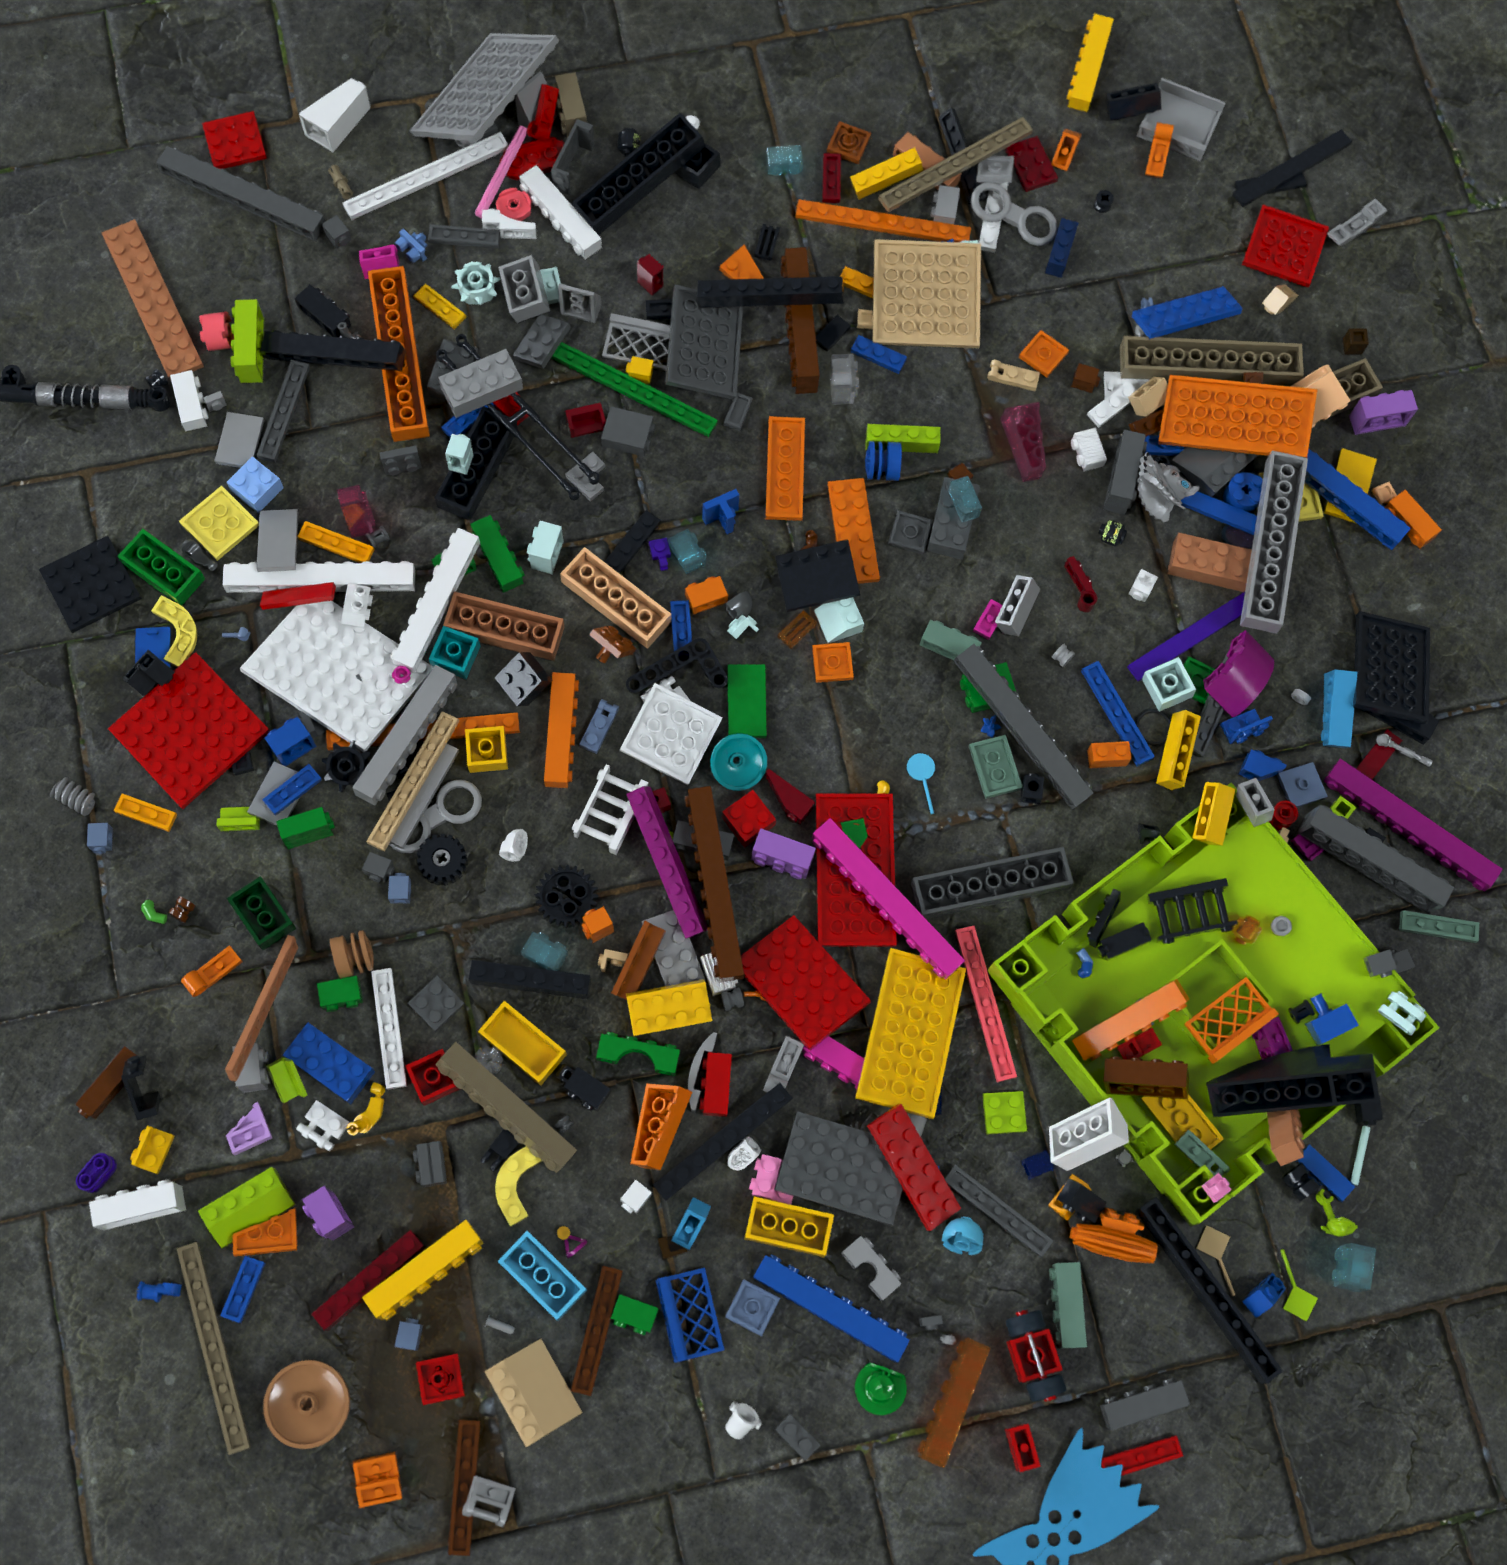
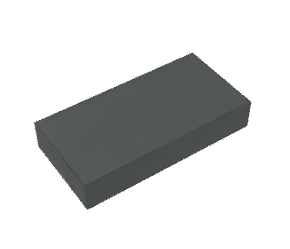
[724,393,753,431]

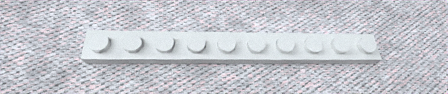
[343,132,509,220]

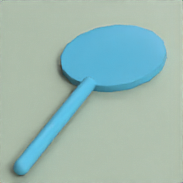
[907,754,935,814]

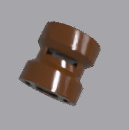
[168,896,196,923]

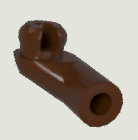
[800,530,818,550]

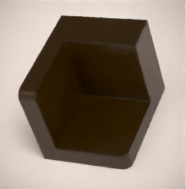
[1343,328,1369,355]
[658,1235,687,1260]

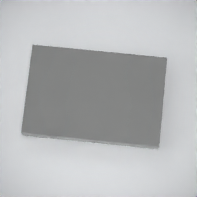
[215,412,264,468]
[247,762,300,827]

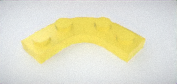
[151,595,197,668]
[495,1146,542,1227]

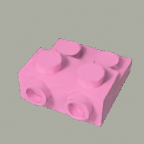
[749,1154,793,1205]

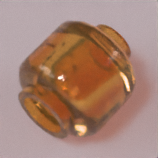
[1232,915,1262,945]

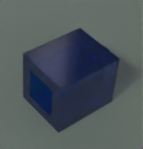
[1021,1150,1055,1180]

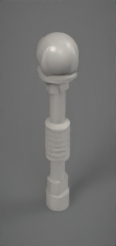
[1376,734,1433,767]

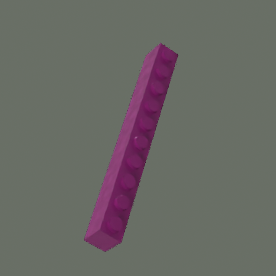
[1323,758,1503,891]

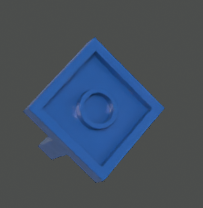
[702,489,739,534]

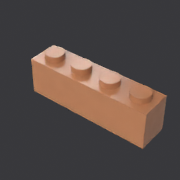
[893,132,961,190]
[1267,1109,1305,1166]

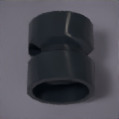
[1282,1163,1321,1201]

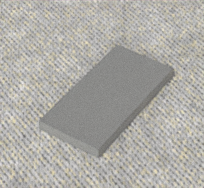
[256,509,298,572]

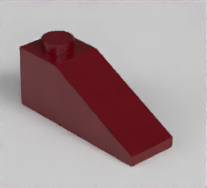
[766,769,815,825]

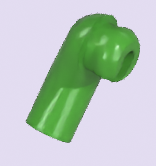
[141,900,167,924]

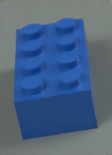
[283,1022,375,1105]

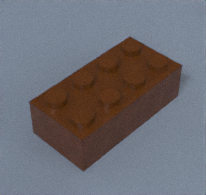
[1104,1056,1189,1099]

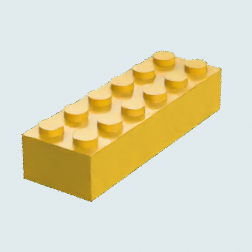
[362,1220,484,1321]

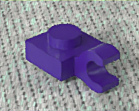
[649,538,671,571]

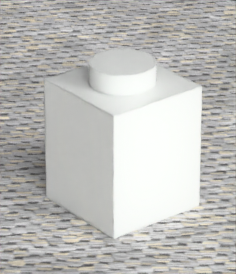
[620,1180,652,1214]

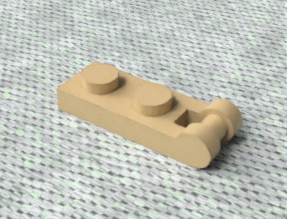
[987,360,1040,391]

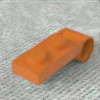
[1145,122,1174,178]
[181,945,243,997]

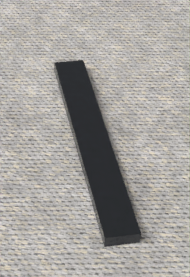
[1232,129,1352,207]

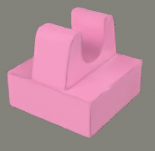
[1201,1173,1231,1203]

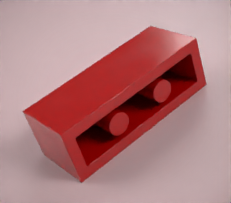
[699,1052,732,1117]

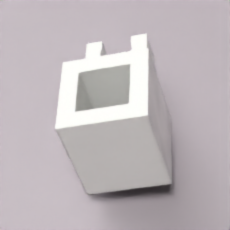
[1129,569,1158,602]

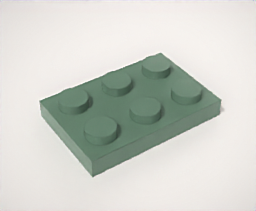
[969,735,1023,799]

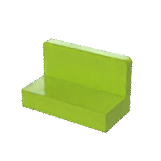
[217,807,260,831]
[266,1057,308,1103]

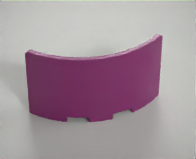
[1203,630,1274,718]

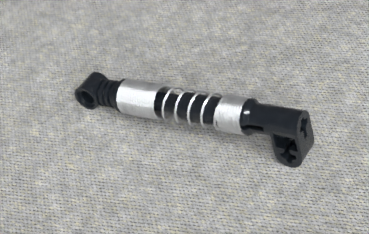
[0,365,170,412]

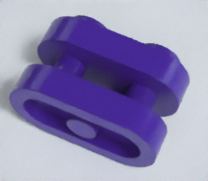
[76,1153,117,1193]

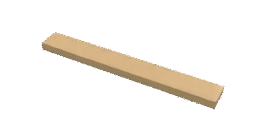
[366,711,459,852]

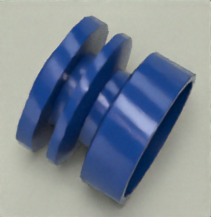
[865,441,902,481]

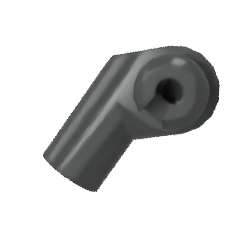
[338,322,361,339]

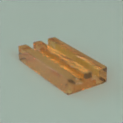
[778,610,817,649]

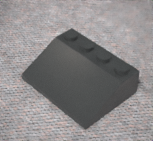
[1171,447,1258,497]

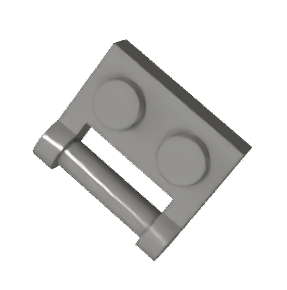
[462,1476,516,1527]

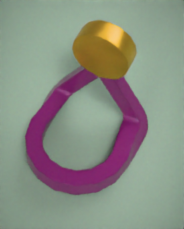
[557,1226,587,1258]

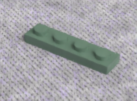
[1399,910,1480,943]

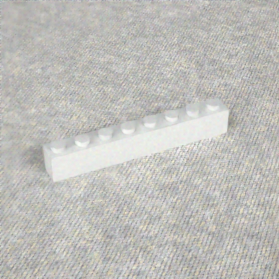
[391,528,480,673]

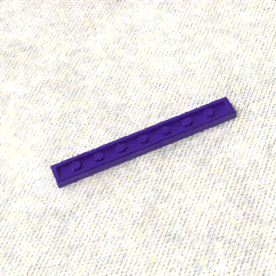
[1127,592,1245,682]

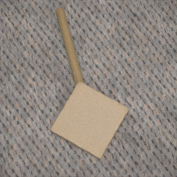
[1196,1225,1235,1296]

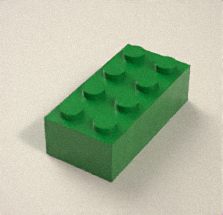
[118,529,205,606]

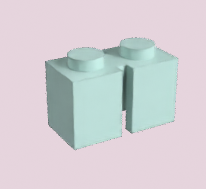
[445,434,473,475]

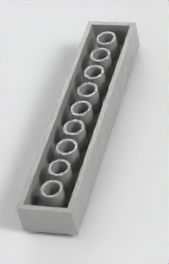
[1240,451,1308,634]

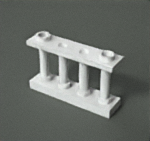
[572,764,648,855]

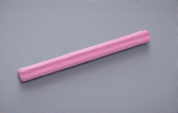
[475,125,527,219]

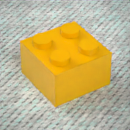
[465,726,508,773]

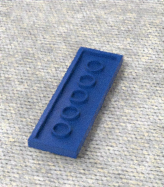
[1132,287,1242,339]

